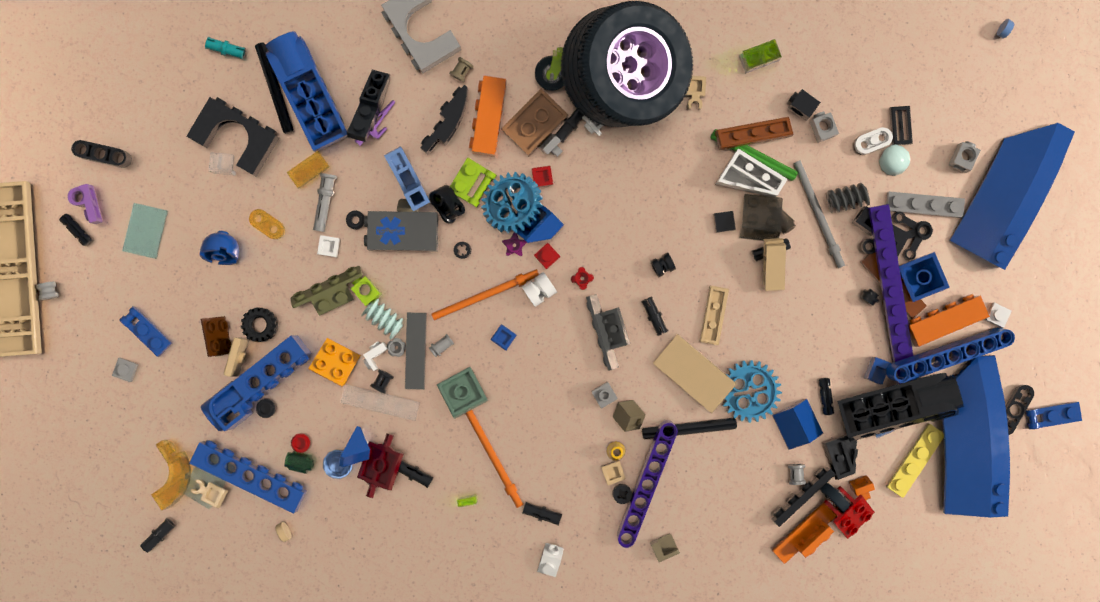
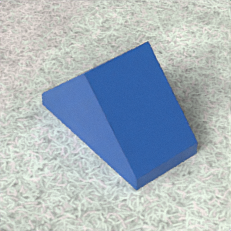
[339,426,370,467]

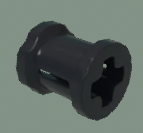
[370,369,394,394]

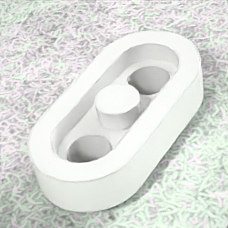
[854,127,893,155]

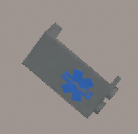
[364,211,439,252]

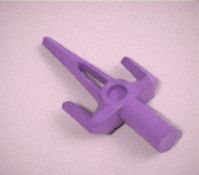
[355,100,395,146]

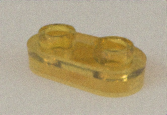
[249,209,285,240]

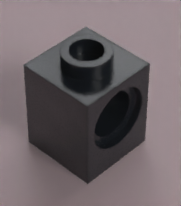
[788,89,821,121]

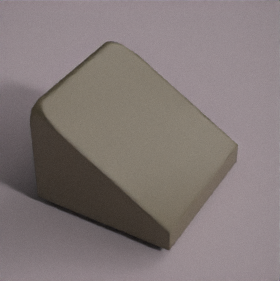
[397,199,418,212]

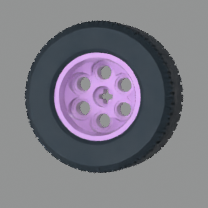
[561,1,693,127]

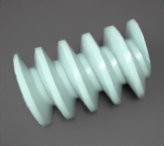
[361,299,403,340]

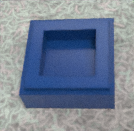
[490,324,517,350]

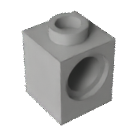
[810,111,839,143]
[949,141,981,173]
[591,382,618,409]

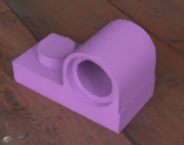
[67,184,103,224]

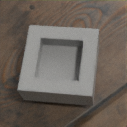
[112,358,138,382]

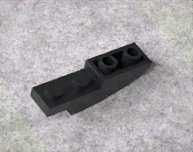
[347,69,390,142]
[420,85,468,155]

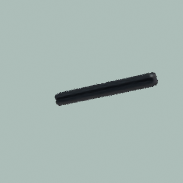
[255,42,294,134]
[642,418,737,439]

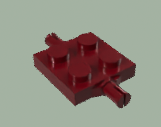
[357,433,404,498]

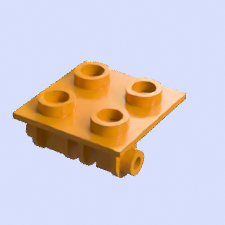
[308,338,361,387]

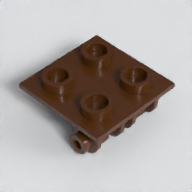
[200,316,232,357]

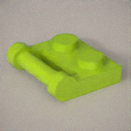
[450,157,497,208]

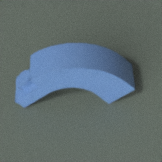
[384,146,430,211]

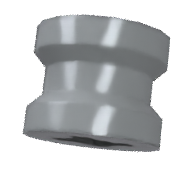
[36,281,59,301]

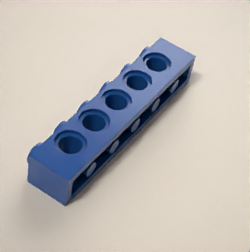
[189,440,307,514]

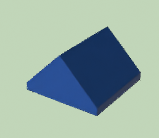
[899,252,950,302]
[772,399,824,450]

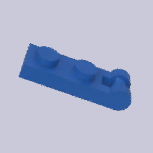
[119,306,172,357]
[1026,402,1082,430]

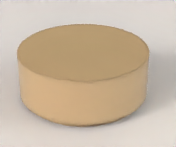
[275,522,292,542]

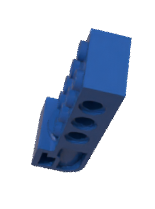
[266,31,348,152]
[200,335,312,431]

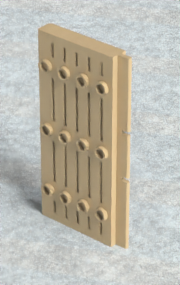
[0,181,42,357]

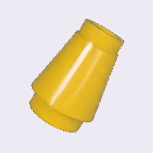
[606,441,626,461]

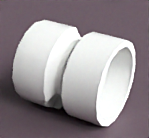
[521,272,557,307]

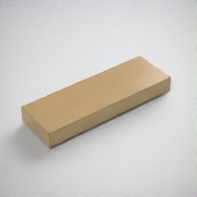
[699,285,729,345]

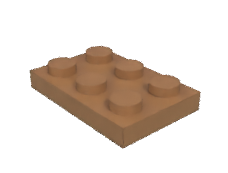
[501,88,569,156]

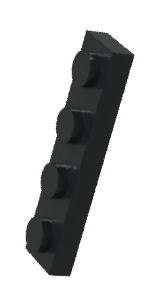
[771,467,836,527]

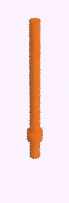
[431,269,539,320]
[465,410,523,508]

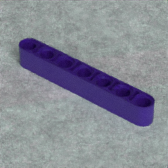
[617,420,678,548]

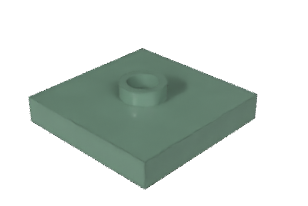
[437,367,488,419]

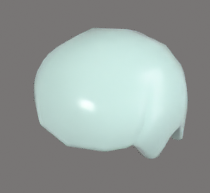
[879,144,911,176]

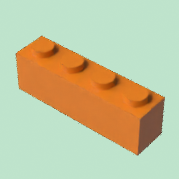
[469,75,507,157]
[908,294,990,347]

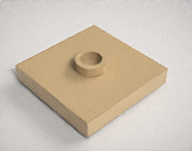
[223,337,249,377]

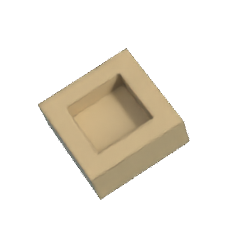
[601,461,626,485]

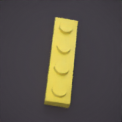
[886,423,944,498]

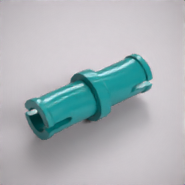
[205,37,246,60]

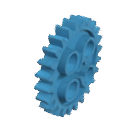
[481,172,543,234]
[722,360,782,423]

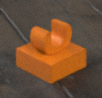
[849,475,875,500]

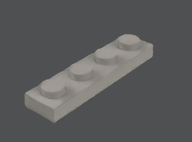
[886,191,965,218]

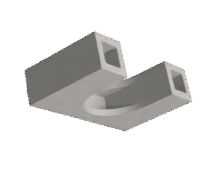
[381,0,461,73]

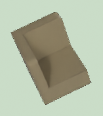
[613,400,646,432]
[650,533,680,563]

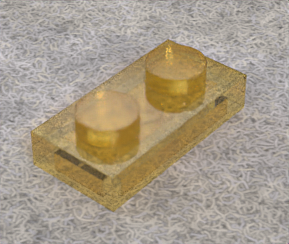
[287,151,330,189]

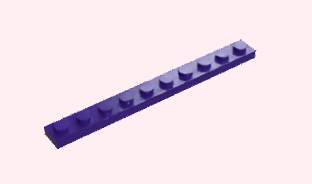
[868,204,917,384]

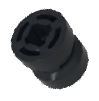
[650,252,676,278]

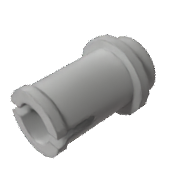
[429,334,454,357]

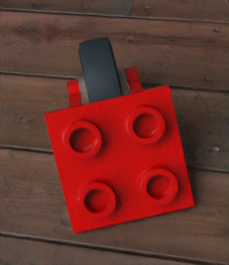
[820,483,875,539]

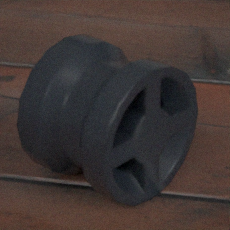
[612,484,632,504]

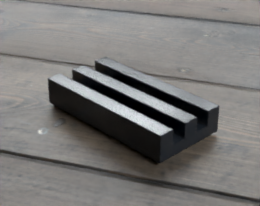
[889,106,913,145]

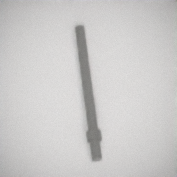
[793,160,845,268]

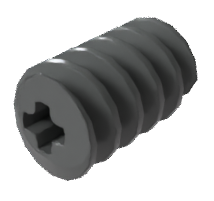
[827,183,870,213]

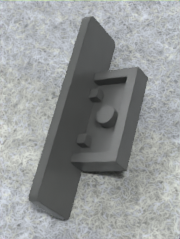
[586,294,630,371]

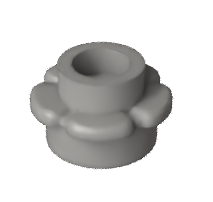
[387,338,406,357]

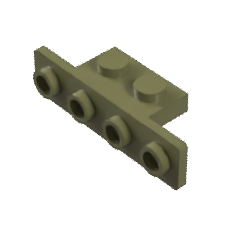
[290,266,363,316]

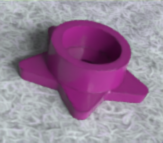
[502,232,527,256]

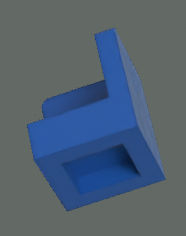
[864,357,891,385]

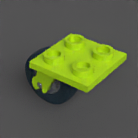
[535,47,564,91]

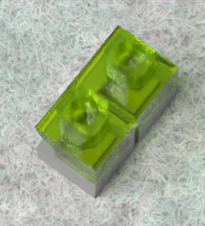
[739,39,782,74]

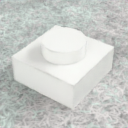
[317,235,340,257]
[984,302,1012,328]

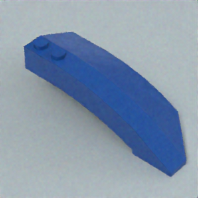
[950,123,1075,270]
[942,355,1010,518]

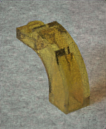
[151,440,191,511]

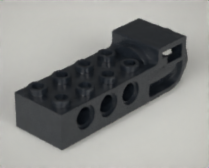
[837,373,964,442]

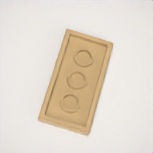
[653,334,737,413]

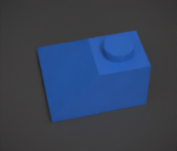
[516,204,564,243]

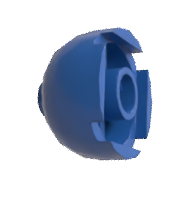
[200,231,239,265]

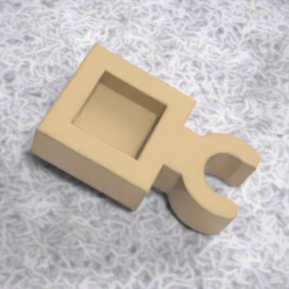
[686,76,706,110]
[191,480,228,508]

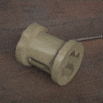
[449,57,473,82]

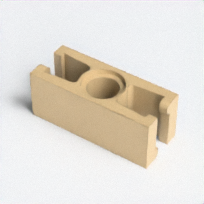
[762,238,786,291]

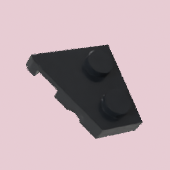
[823,435,858,480]

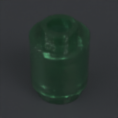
[284,451,314,474]

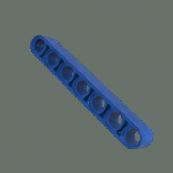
[886,327,1015,383]

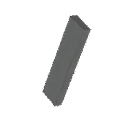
[405,312,427,390]

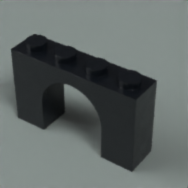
[186,97,279,177]

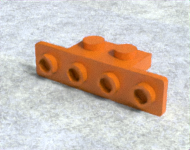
[772,499,840,564]

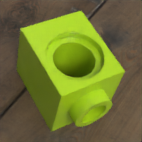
[351,276,382,307]

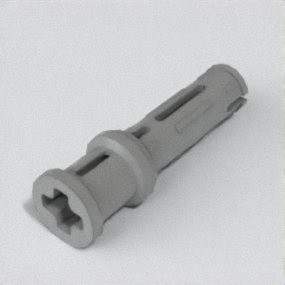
[313,173,337,232]

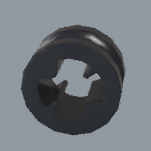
[454,242,472,259]

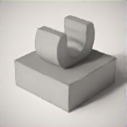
[538,134,562,157]

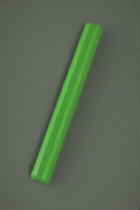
[711,129,798,181]

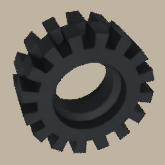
[240,307,278,342]

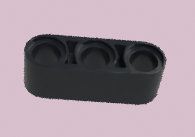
[71,140,132,168]

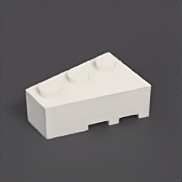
[716,149,787,198]

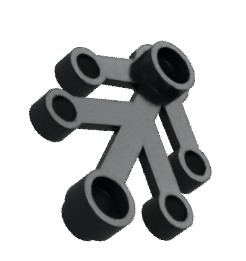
[861,212,933,260]

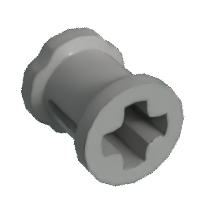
[788,464,806,485]

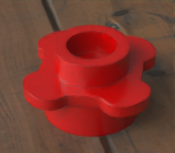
[571,267,594,290]

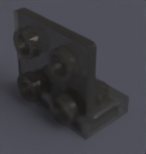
[739,194,783,240]

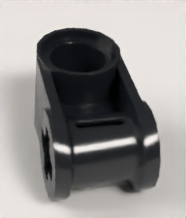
[429,185,465,224]

